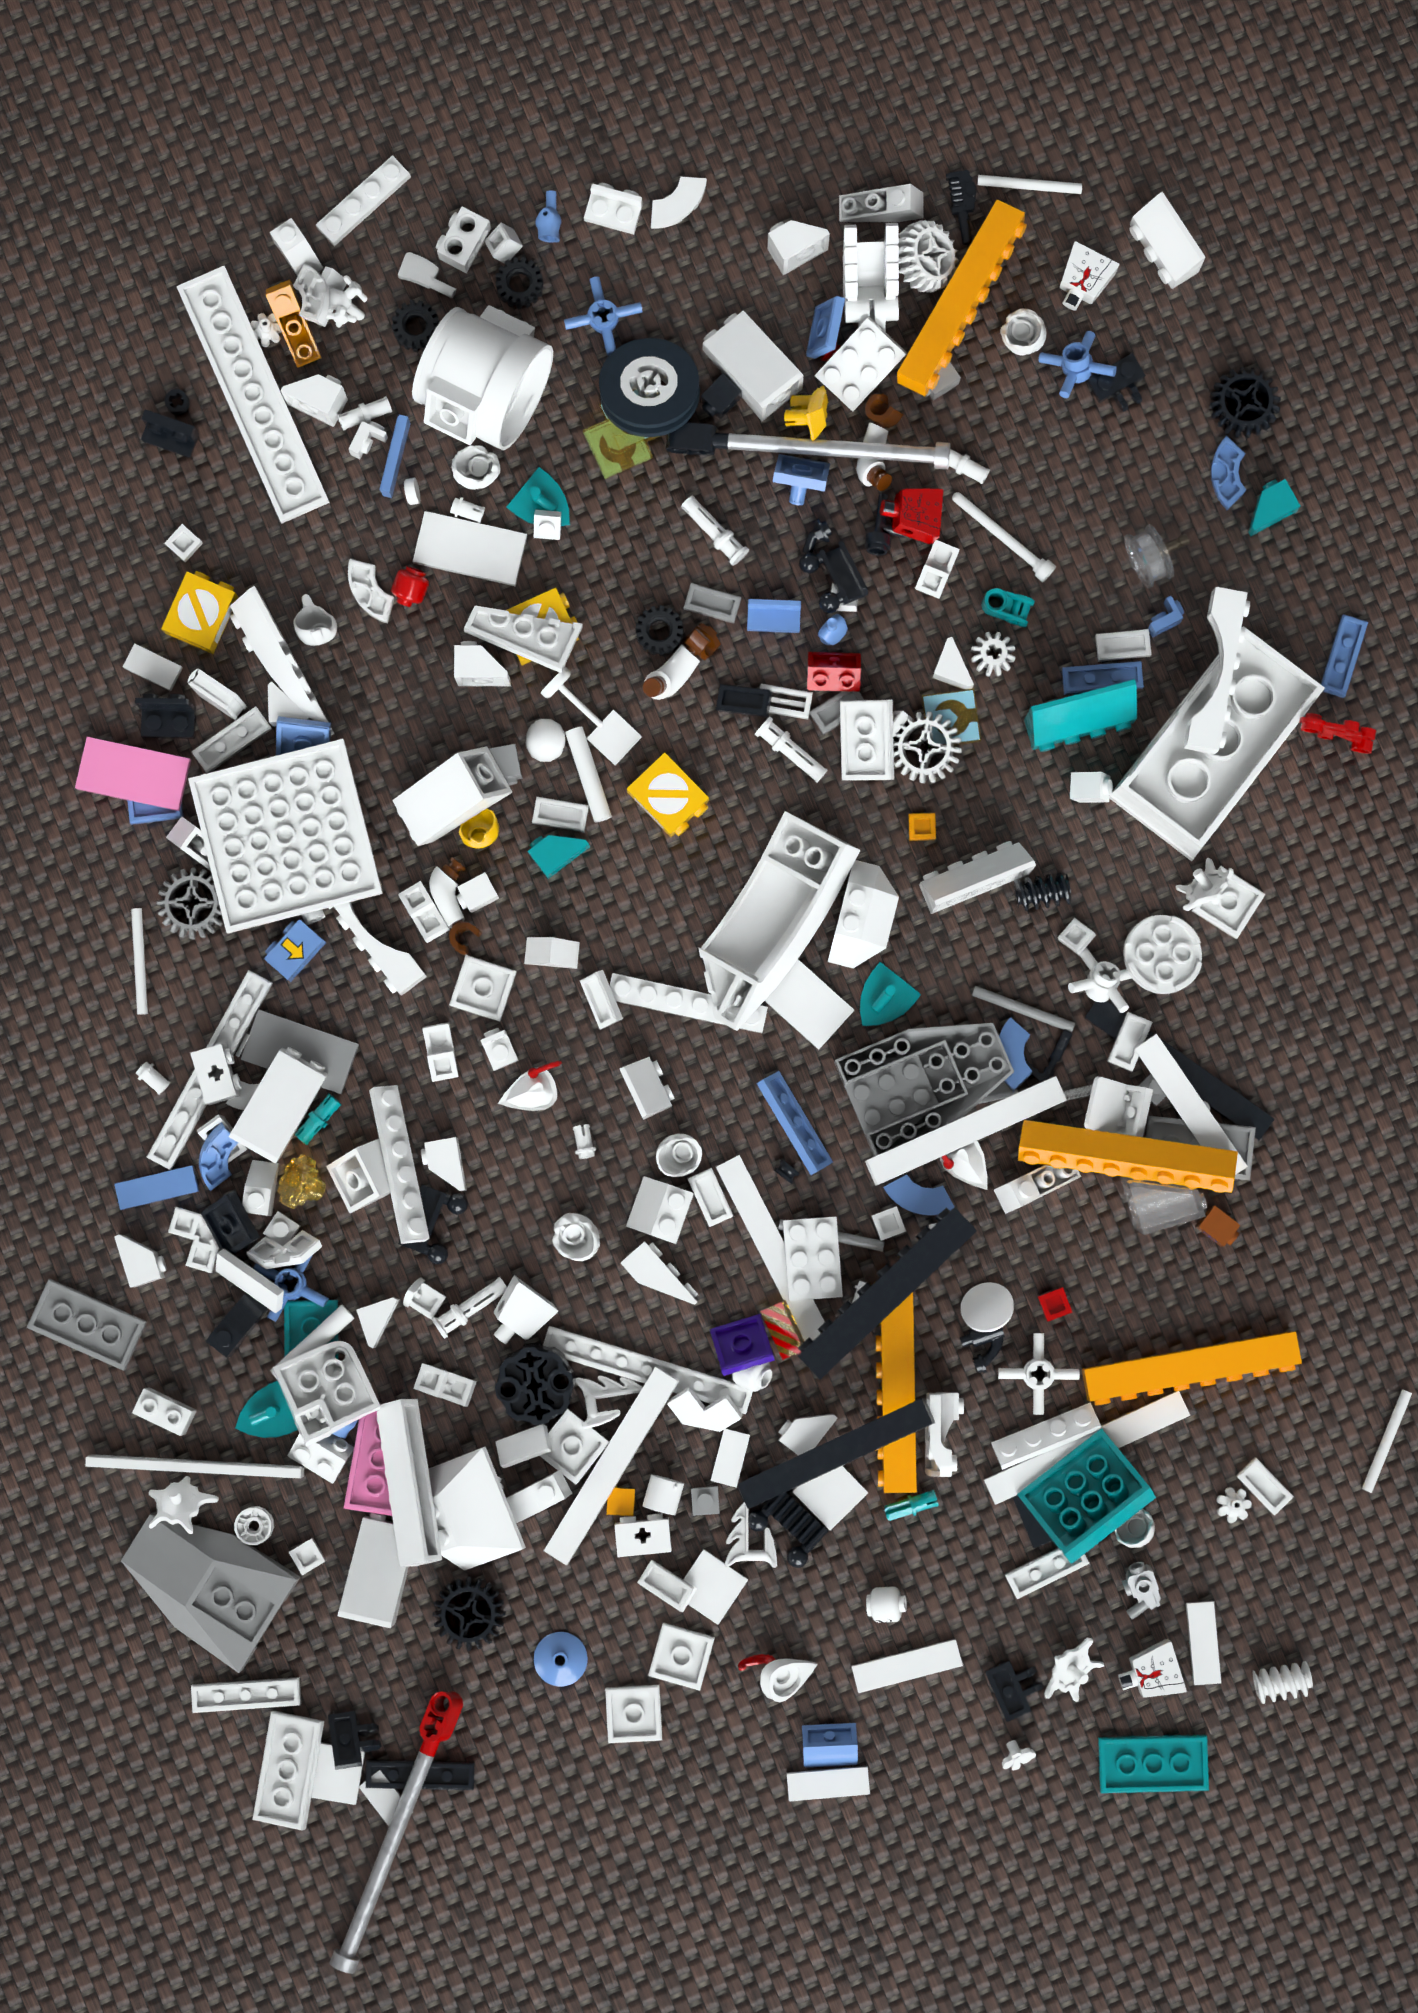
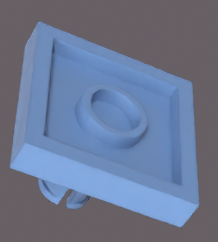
[773,454,830,505]

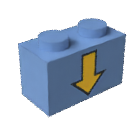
[264,919,326,982]

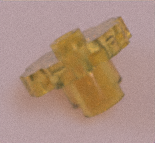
[277,1154,326,1209]

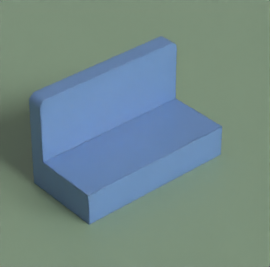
[747,599,801,633]
[802,1723,858,1767]

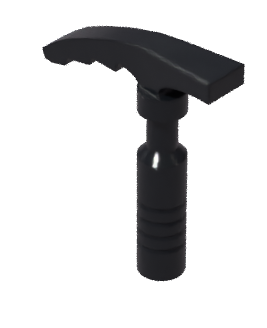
[1025,1030,1073,1082]

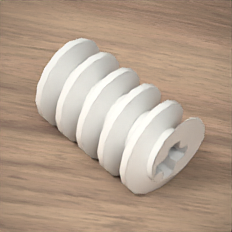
[1253,1661,1313,1704]

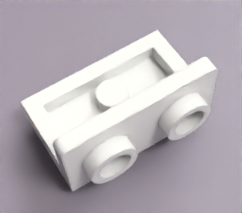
[288,1433,354,1484]

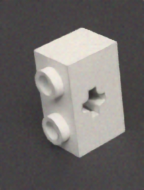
[191,1044,242,1105]
[132,1387,197,1436]
[615,1513,672,1557]

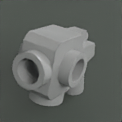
[1122,1562,1161,1620]

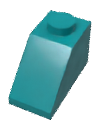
[1248,479,1301,537]
[528,835,590,879]

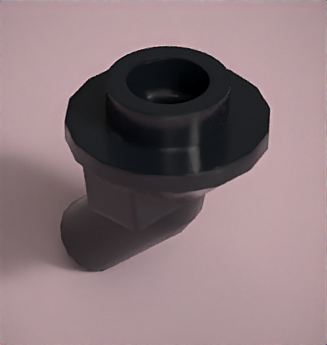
[802,518,833,553]

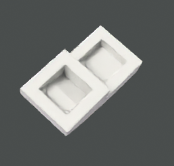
[915,540,960,598]
[398,881,449,943]
[422,1022,458,1082]
[413,1363,477,1407]

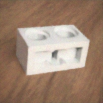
[436,206,491,274]

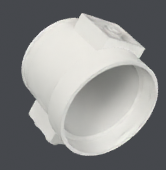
[412,305,553,450]

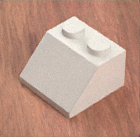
[767,220,830,275]
[281,374,348,427]
[454,641,511,686]
[620,1057,675,1120]
[326,1139,390,1213]
[626,1176,694,1244]

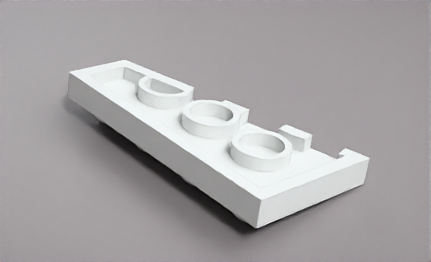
[464,606,583,673]

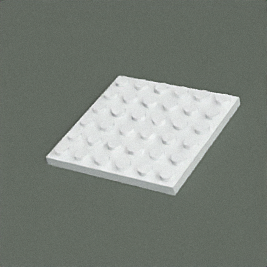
[188,739,383,933]

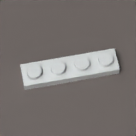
[316,155,411,246]
[991,1403,1101,1470]

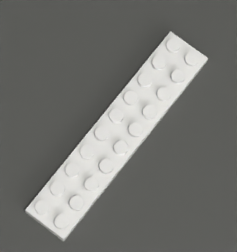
[176,266,330,523]

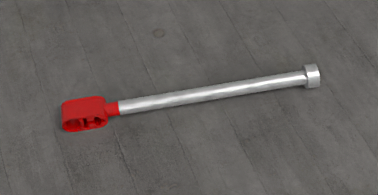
[329,1691,463,1974]

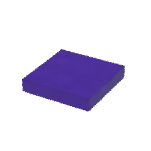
[709,1314,775,1376]

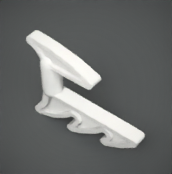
[576,1375,642,1429]
[724,1502,777,1568]

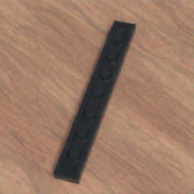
[1084,1001,1274,1141]
[737,1398,935,1509]

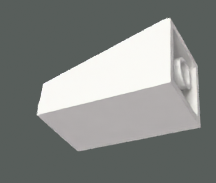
[703,311,804,421]
[392,746,512,846]
[229,1047,328,1163]
[338,1513,409,1628]

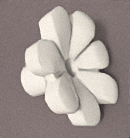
[250,313,282,347]
[1217,1487,1252,1523]
[1002,1740,1036,1770]

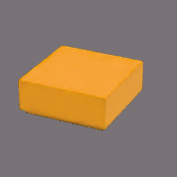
[908,813,936,841]
[607,1487,635,1516]

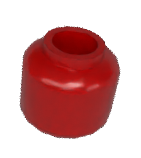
[391,566,429,607]

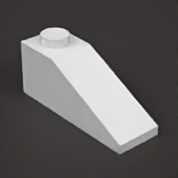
[506,1470,573,1523]

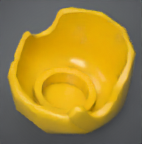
[459,808,499,848]

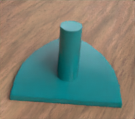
[506,467,570,526]
[860,962,921,1026]
[235,1381,298,1438]

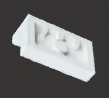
[584,183,643,235]

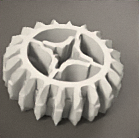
[898,220,959,293]
[893,711,962,783]

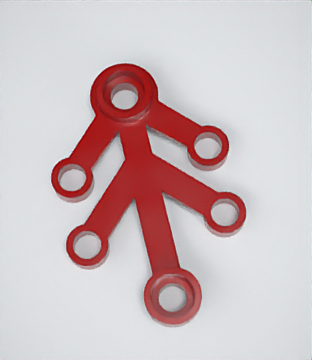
[1299,713,1376,754]

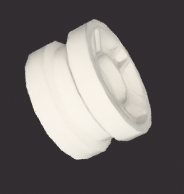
[234,1506,274,1545]

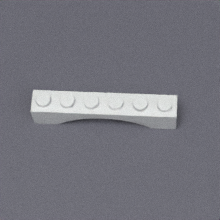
[1183,587,1250,754]
[329,902,427,996]

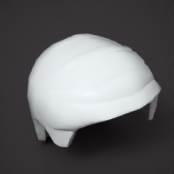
[656,1134,702,1177]

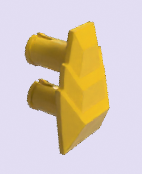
[784,386,828,441]

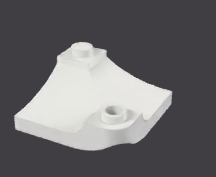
[273,1341,381,1447]
[925,1392,964,1477]

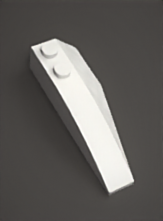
[230,586,334,735]

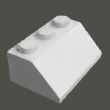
[1129,192,1205,289]

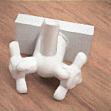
[316,266,367,328]

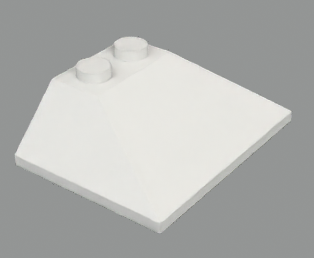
[428,1447,526,1571]

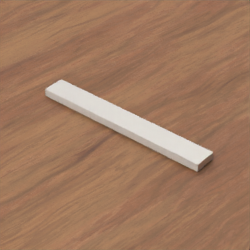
[147,970,273,1170]
[865,1076,1067,1186]
[716,1155,825,1341]
[543,1326,753,1414]
[544,1367,679,1565]
[984,1391,1190,1505]
[85,1454,304,1478]

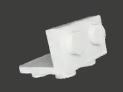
[1084,1076,1153,1137]

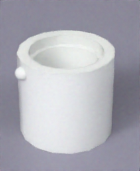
[643,1474,684,1515]

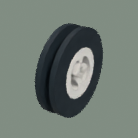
[599,338,700,437]

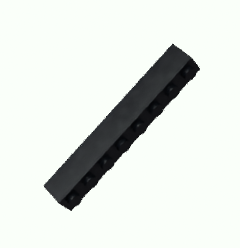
[797,1207,977,1380]

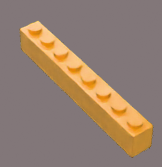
[897,200,1027,396]
[1018,1120,1238,1193]
[875,1292,917,1493]
[1082,1331,1302,1406]

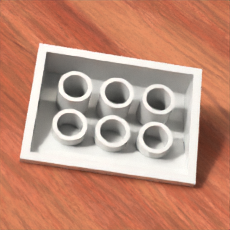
[919,841,1036,914]

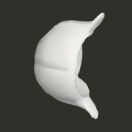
[293,594,337,646]

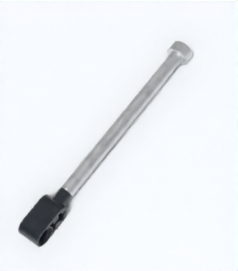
[665,423,950,470]

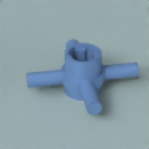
[564,277,643,355]
[1039,331,1116,398]
[253,1255,329,1322]

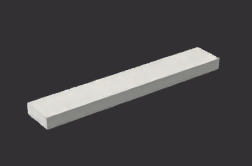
[1134,1034,1248,1175]

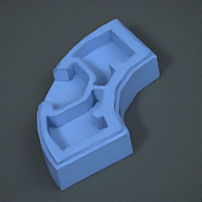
[1211,436,1246,510]
[999,1017,1032,1092]
[199,1122,238,1191]
[883,1175,954,1215]

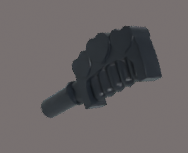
[946,170,977,245]

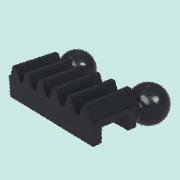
[799,541,869,613]
[398,1184,468,1264]
[748,1492,829,1568]

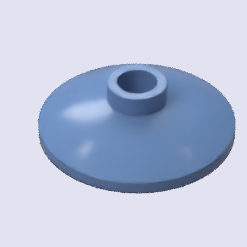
[534,1632,588,1686]

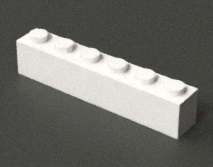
[377,1399,442,1567]

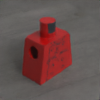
[880,489,944,544]

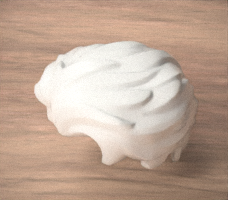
[1000,308,1046,355]
[451,445,500,490]
[552,1213,600,1261]

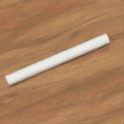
[977,175,1082,194]
[131,908,148,1015]
[1362,1390,1412,1493]

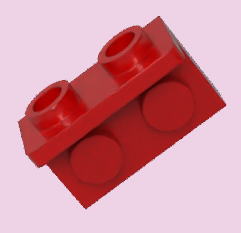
[807,652,861,692]

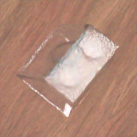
[1120,1177,1207,1235]

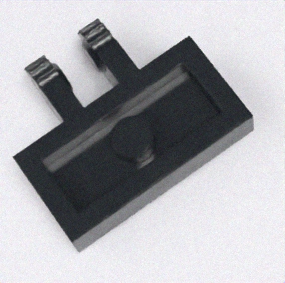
[1086,353,1146,412]
[985,1660,1044,1722]
[328,1711,382,1770]

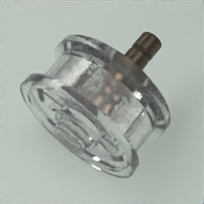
[1124,524,1190,589]

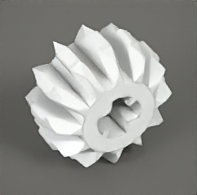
[971,632,1015,677]

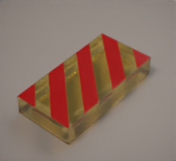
[760,1300,804,1360]

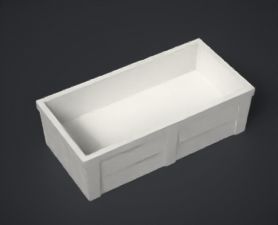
[1109,626,1325,861]

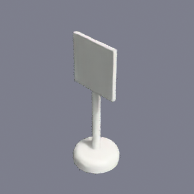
[541,666,642,765]

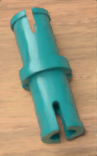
[295,1094,342,1145]

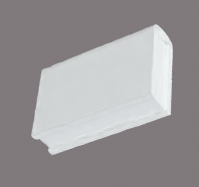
[188,669,247,720]

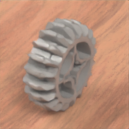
[157,868,223,940]

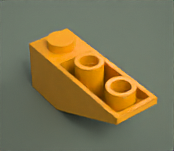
[266,280,322,368]

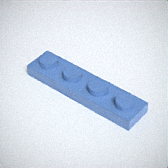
[756,1071,833,1175]

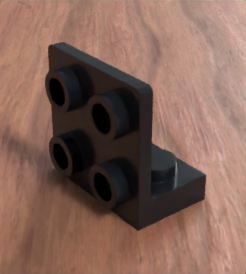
[135,694,196,739]

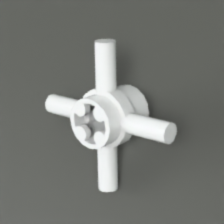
[1068,948,1132,1013]
[998,1333,1080,1415]

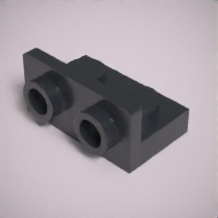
[141,409,199,458]

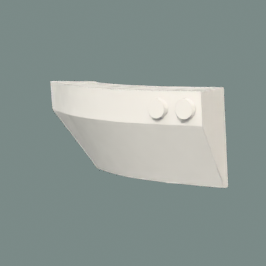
[698,811,860,1031]

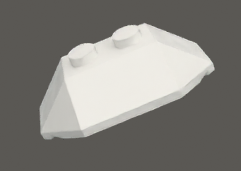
[828,860,899,968]

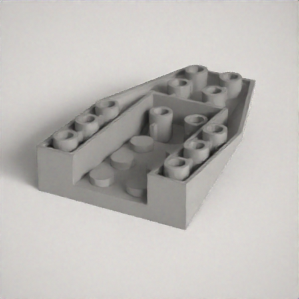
[834,1023,1014,1157]
[121,1514,300,1673]

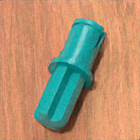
[884,1490,939,1521]

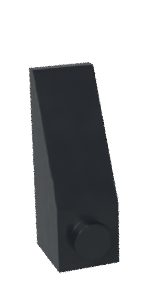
[206,1293,269,1358]

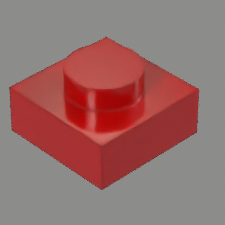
[1037,1287,1072,1322]

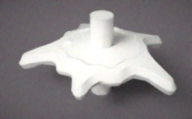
[1176,858,1234,911]
[149,1476,219,1534]
[1044,1638,1104,1702]

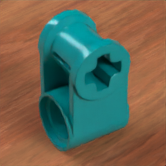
[981,588,1035,627]

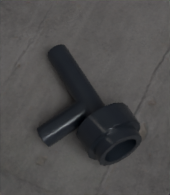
[865,494,905,556]

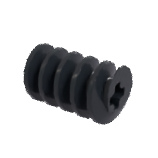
[1014,872,1071,911]

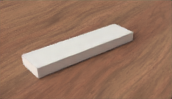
[851,1639,963,1693]
[191,1677,301,1713]

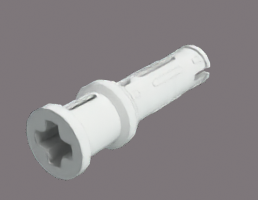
[681,495,749,566]
[755,717,828,783]
[431,1277,507,1339]

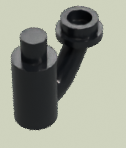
[959,1327,1005,1374]

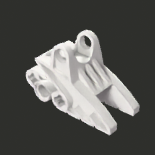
[842,223,899,332]

